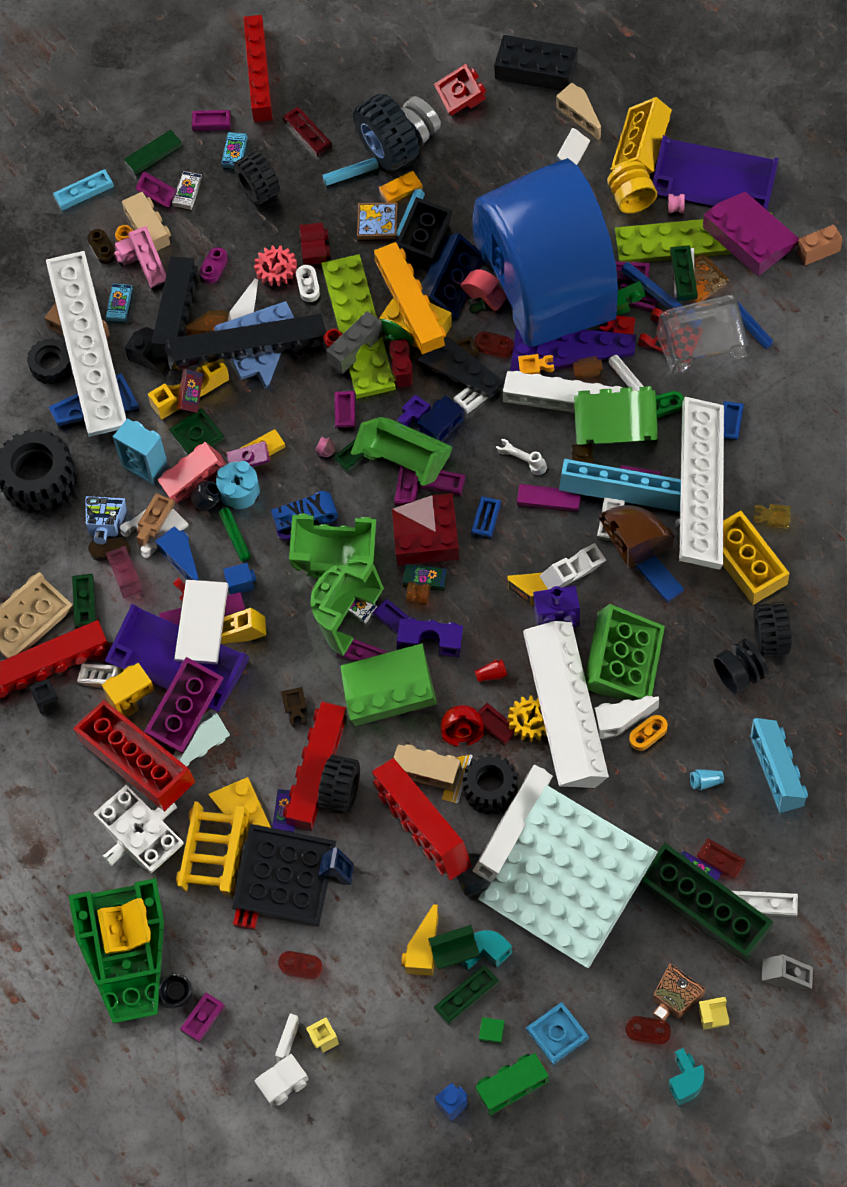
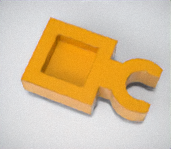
[518,354,554,375]

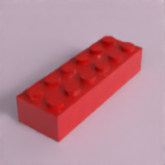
[73,700,195,812]
[372,758,472,880]

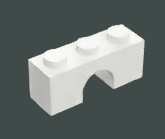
[540,543,606,589]

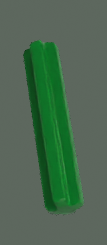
[219,508,251,562]

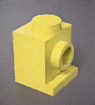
[306,1018,339,1053]

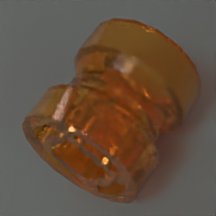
[406,582,430,605]

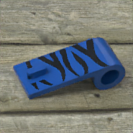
[271,491,338,533]

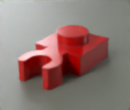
[600,316,635,335]

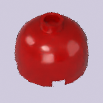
[441,705,484,746]

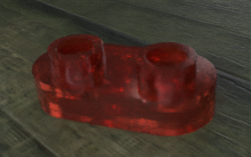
[475,331,514,357]
[278,951,323,979]
[625,1016,671,1044]

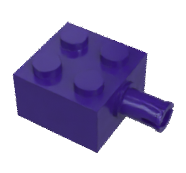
[533,585,580,629]

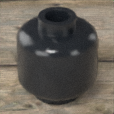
[190,480,221,511]

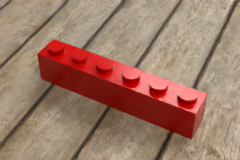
[243,15,273,122]
[0,620,110,698]
[283,702,347,831]

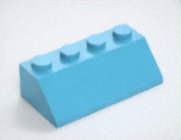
[750,718,808,813]

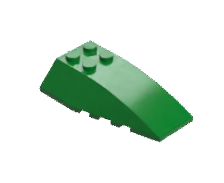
[68,878,164,1024]

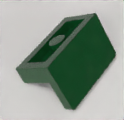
[428,925,480,970]

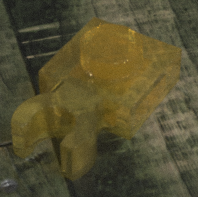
[753,504,791,528]

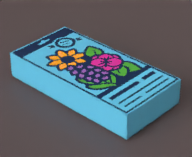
[221,132,247,169]
[106,284,133,322]

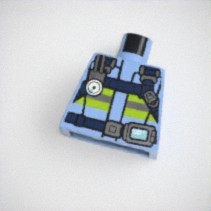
[85,496,127,544]

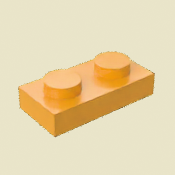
[379,171,423,203]

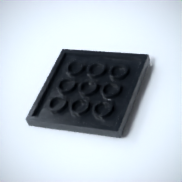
[232,824,337,927]

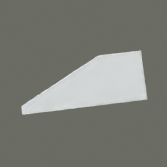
[225,278,258,321]

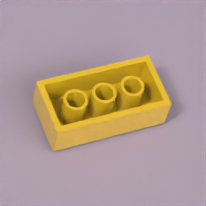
[723,511,790,605]

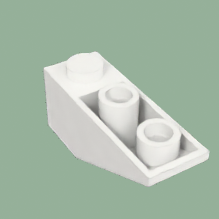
[595,696,659,739]

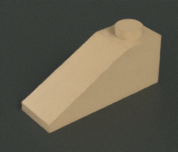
[556,83,601,140]

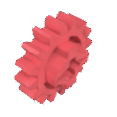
[254,245,297,286]

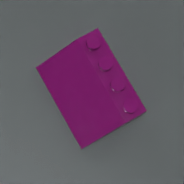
[703,192,799,277]

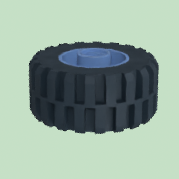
[353,94,419,171]

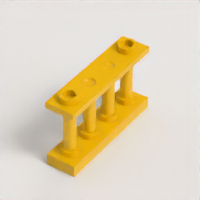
[176,801,250,897]

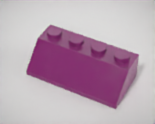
[144,657,224,753]

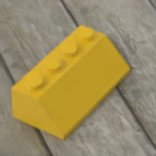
[610,97,672,174]

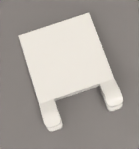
[120,509,189,559]

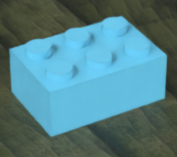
[113,418,169,486]

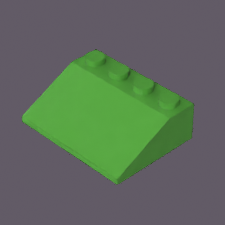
[585,604,665,701]
[340,644,437,726]

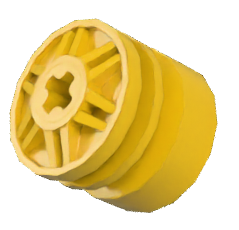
[607,161,657,214]

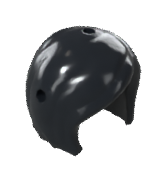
[456,853,491,897]

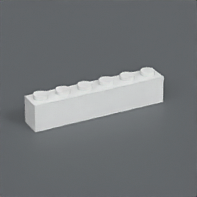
[503,371,622,413]

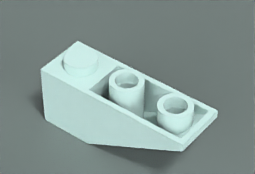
[173,709,230,766]

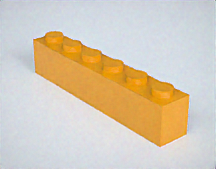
[374,242,446,354]

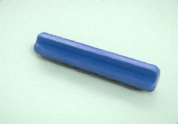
[730,301,773,349]

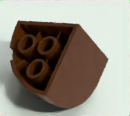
[598,505,675,570]

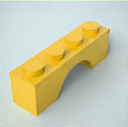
[148,362,230,420]

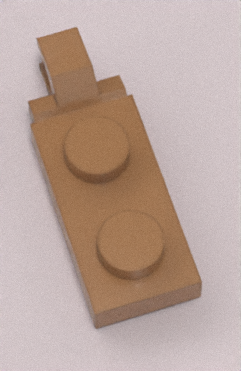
[136,493,175,546]

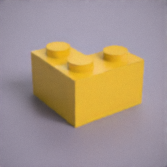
[102,663,155,718]

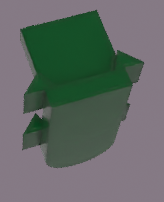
[469,298,487,313]

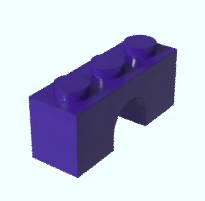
[396,617,463,657]

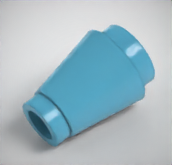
[690,769,724,791]

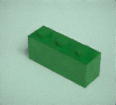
[475,1053,549,1116]

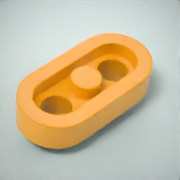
[629,715,667,751]

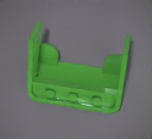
[351,417,452,486]

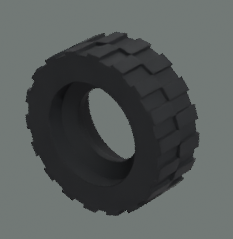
[27,338,72,384]

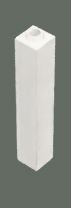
[472,764,553,882]

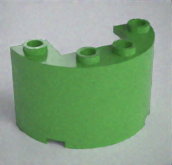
[574,386,658,444]
[289,513,376,579]
[311,560,384,656]

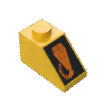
[507,573,548,606]

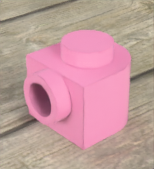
[114,238,138,266]

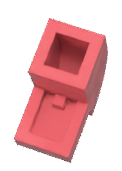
[460,270,507,311]

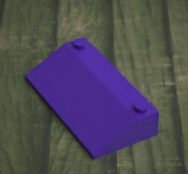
[653,135,779,210]
[105,603,250,712]

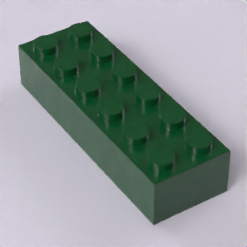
[639,842,773,963]

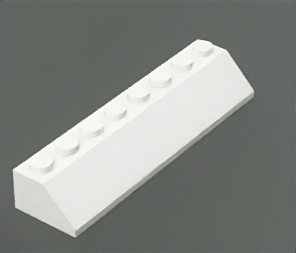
[523,621,609,788]

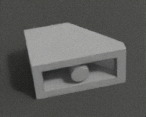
[762,955,813,990]

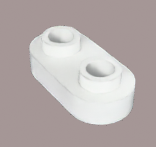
[296,265,320,302]

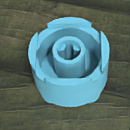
[216,461,260,510]

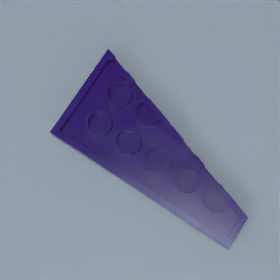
[510,327,637,372]

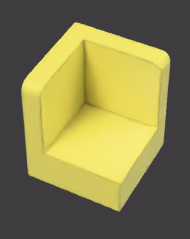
[698,997,729,1030]

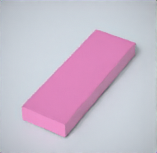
[128,226,166,289]

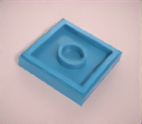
[526,1002,589,1065]

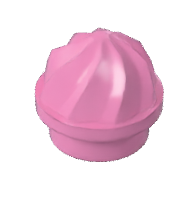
[315,437,335,457]

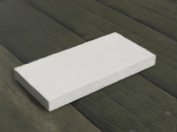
[175,580,228,664]

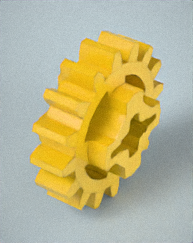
[507,695,547,742]

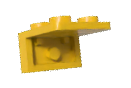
[97,898,151,954]

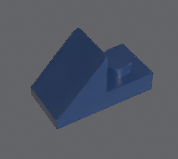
[319,847,354,885]

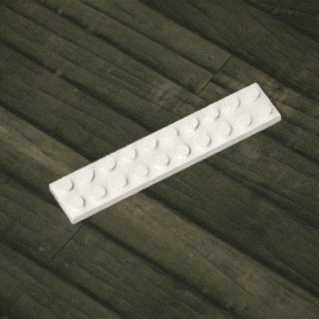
[46,251,126,437]
[679,397,724,570]

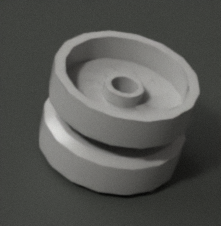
[401,96,441,147]

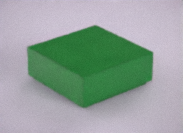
[479,1017,505,1044]

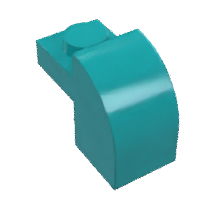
[462,930,513,971]
[668,1048,704,1106]

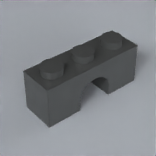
[326,311,383,374]

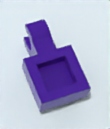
[397,395,431,427]

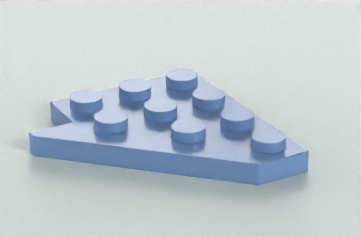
[214,301,294,389]

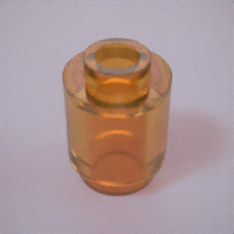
[572,356,603,379]

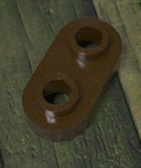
[87,229,115,264]

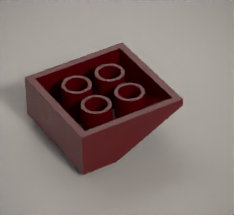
[392,493,459,566]

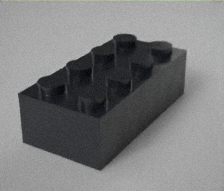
[494,35,578,91]

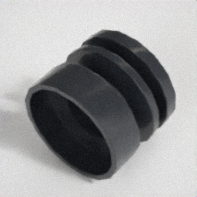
[713,638,769,695]

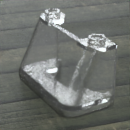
[656,295,749,373]

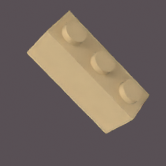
[122,191,171,251]
[394,744,462,792]

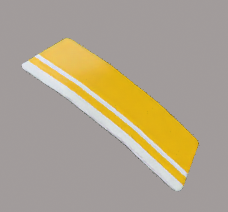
[442,755,472,803]

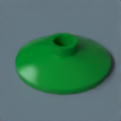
[380,319,414,345]

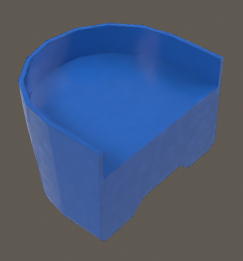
[472,158,618,347]

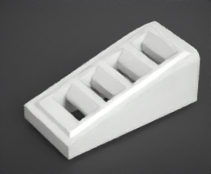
[76,664,123,689]

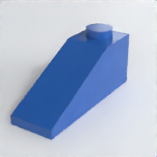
[155,526,199,581]

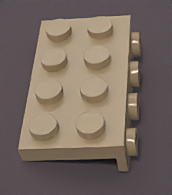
[0,572,74,659]

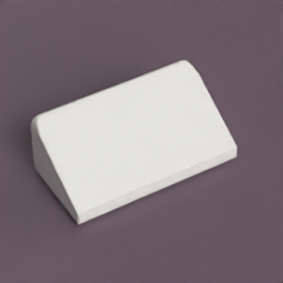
[557,128,590,165]

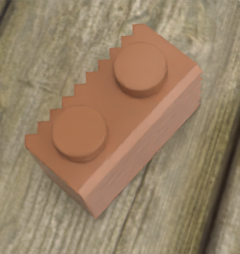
[797,225,843,265]

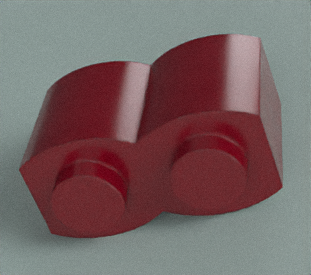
[299,222,330,265]
[389,339,413,388]

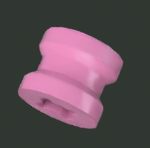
[668,194,684,214]

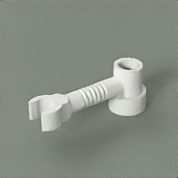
[496,439,547,475]

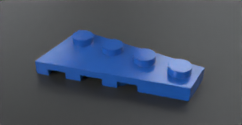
[48,373,139,426]

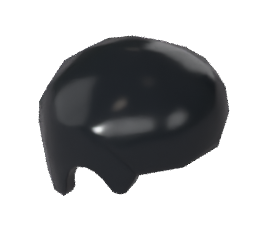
[159,973,193,1008]

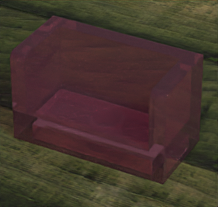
[106,546,143,598]

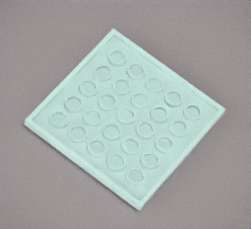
[478,785,658,968]

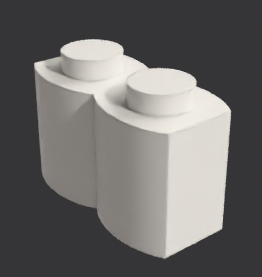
[254,1054,309,1106]

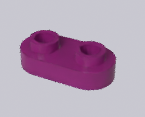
[199,247,228,284]

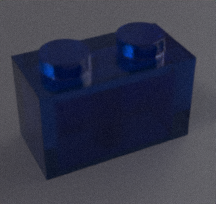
[418,395,464,442]

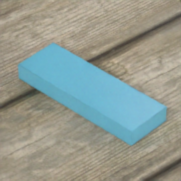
[53,169,114,211]

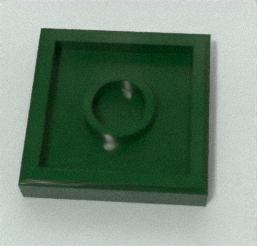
[168,408,225,456]

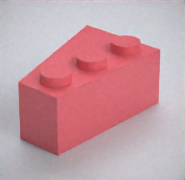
[157,442,227,504]

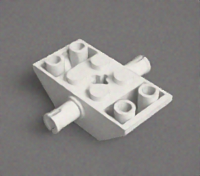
[93,785,184,873]

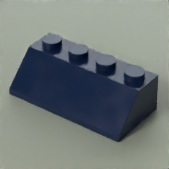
[421,233,483,320]

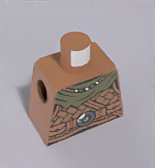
[653,964,705,1022]

